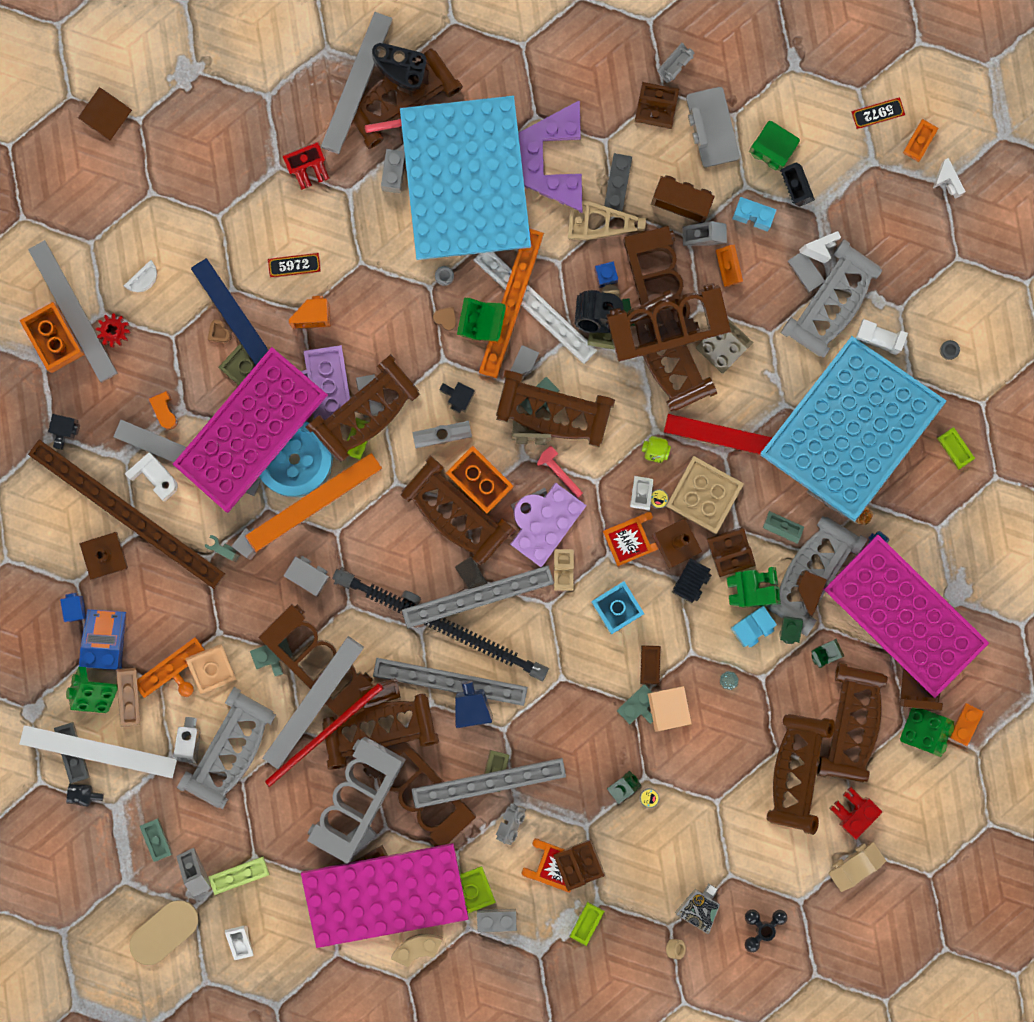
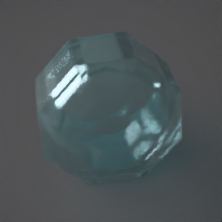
[719,671,739,690]

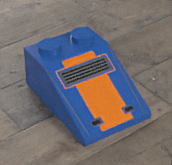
[79,609,126,670]

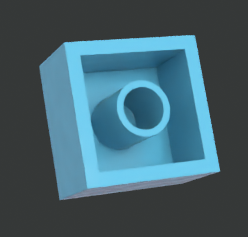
[591,581,644,634]

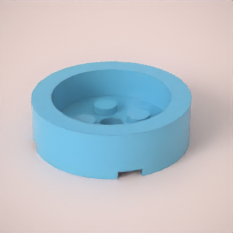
[259,422,333,497]

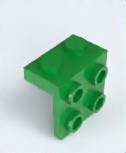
[749,121,800,171]
[457,297,506,341]
[66,667,118,713]
[900,708,954,757]

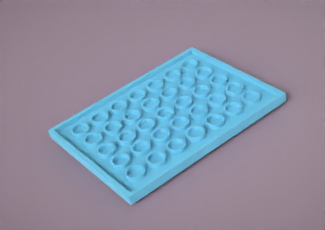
[400,96,531,260]
[760,336,947,522]

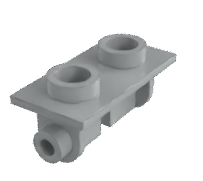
[657,43,695,83]
[496,803,526,845]

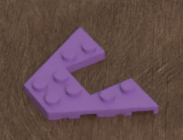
[518,101,583,213]

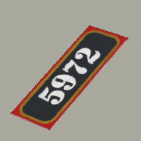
[851,97,905,129]
[268,253,321,278]

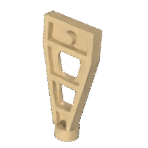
[568,201,646,240]

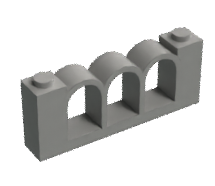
[307,737,406,864]

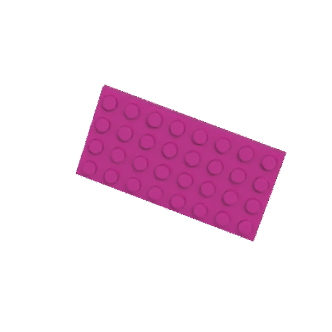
[173,347,328,513]
[824,534,989,698]
[301,843,469,948]

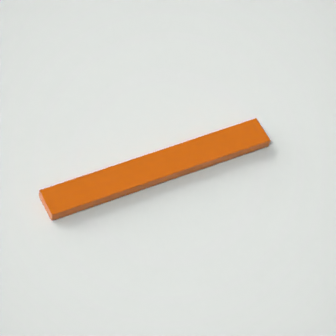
[479,228,544,379]
[245,453,382,552]

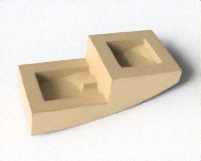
[554,549,574,591]

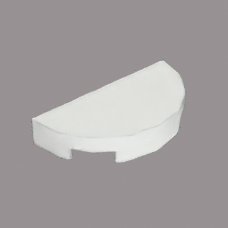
[123,260,157,293]

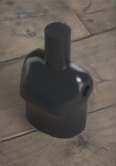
[66,784,104,807]

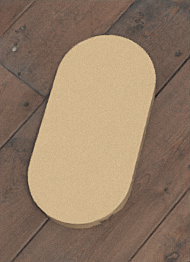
[129,900,198,965]

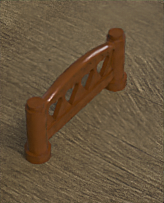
[353,48,463,149]
[630,290,718,411]
[306,354,420,462]
[496,370,615,447]
[401,455,516,566]
[817,662,888,783]
[322,694,439,770]
[767,714,835,835]

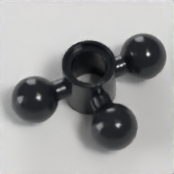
[744,909,788,953]

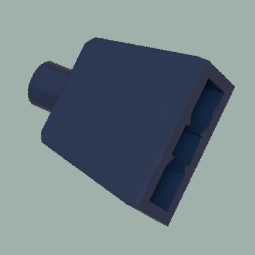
[455,680,493,728]

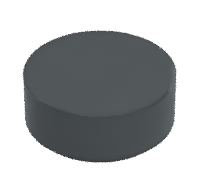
[940,340,960,360]
[401,590,421,605]

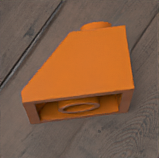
[289,296,331,329]

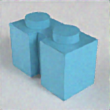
[732,197,777,232]
[731,606,777,648]

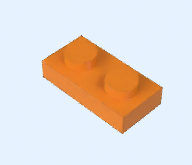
[903,119,939,162]
[716,245,743,287]
[949,703,984,746]

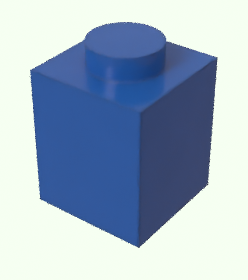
[594,261,618,288]
[60,593,86,622]

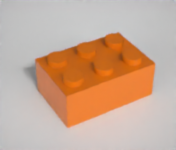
[19,302,85,373]
[446,446,514,514]

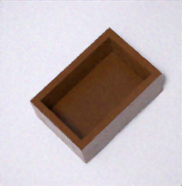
[651,175,715,223]

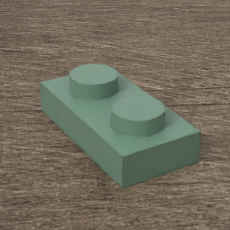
[763,511,804,544]
[140,818,173,862]

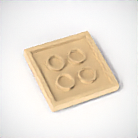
[666,456,744,534]

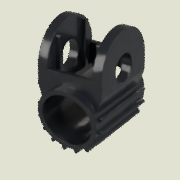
[574,290,623,333]

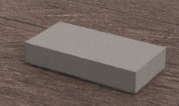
[788,253,825,293]

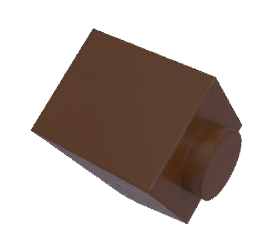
[796,571,827,617]

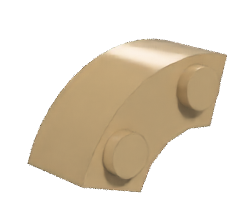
[828,842,886,892]
[391,934,443,967]

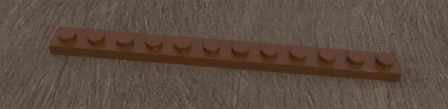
[28,439,226,589]

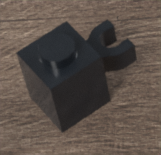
[439,382,475,413]
[48,414,80,450]

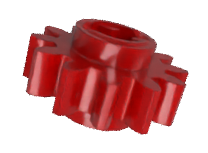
[95,313,131,348]

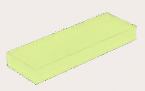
[208,856,270,895]

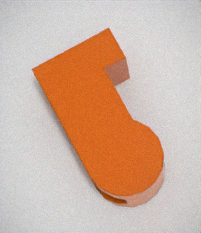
[149,391,178,430]

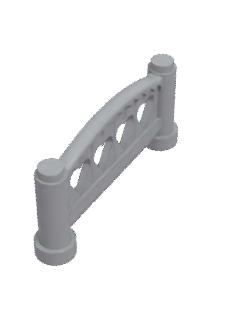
[780,239,882,358]
[766,516,867,636]
[177,687,276,809]

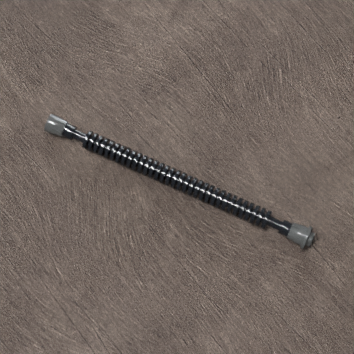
[332,567,549,682]

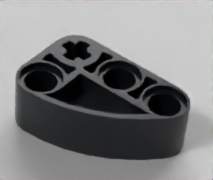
[372,43,426,91]

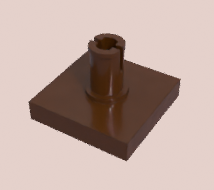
[652,518,702,569]
[79,532,128,580]

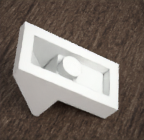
[933,158,966,199]
[799,231,841,263]
[630,476,653,510]
[225,926,253,960]

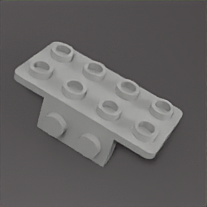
[686,87,740,168]

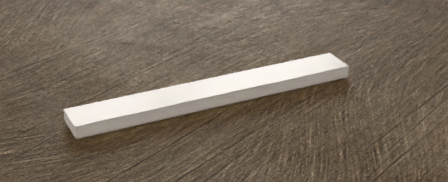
[474,252,597,364]
[19,725,177,778]

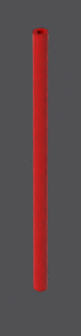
[265,683,384,787]

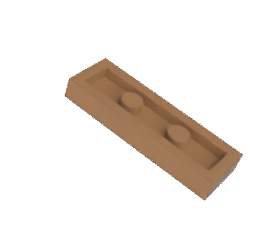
[116,668,140,727]

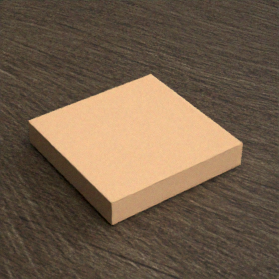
[186,644,236,694]
[648,686,691,732]

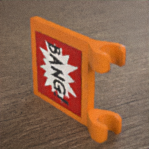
[603,512,659,566]
[521,838,571,893]

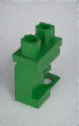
[727,567,781,608]

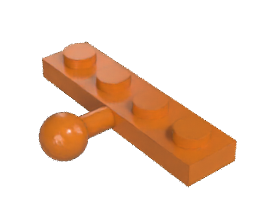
[137,637,205,698]

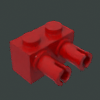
[283,141,330,190]
[829,786,883,840]

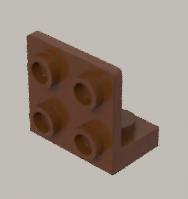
[900,668,943,711]

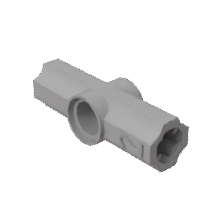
[412,421,472,448]

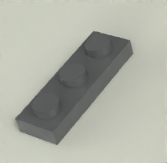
[604,153,632,212]
[54,722,90,784]

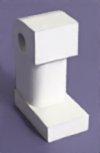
[856,319,908,355]
[125,452,178,501]

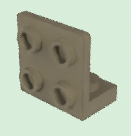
[696,318,754,373]
[512,418,551,445]

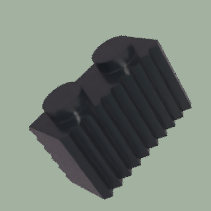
[780,162,815,207]
[671,558,712,603]

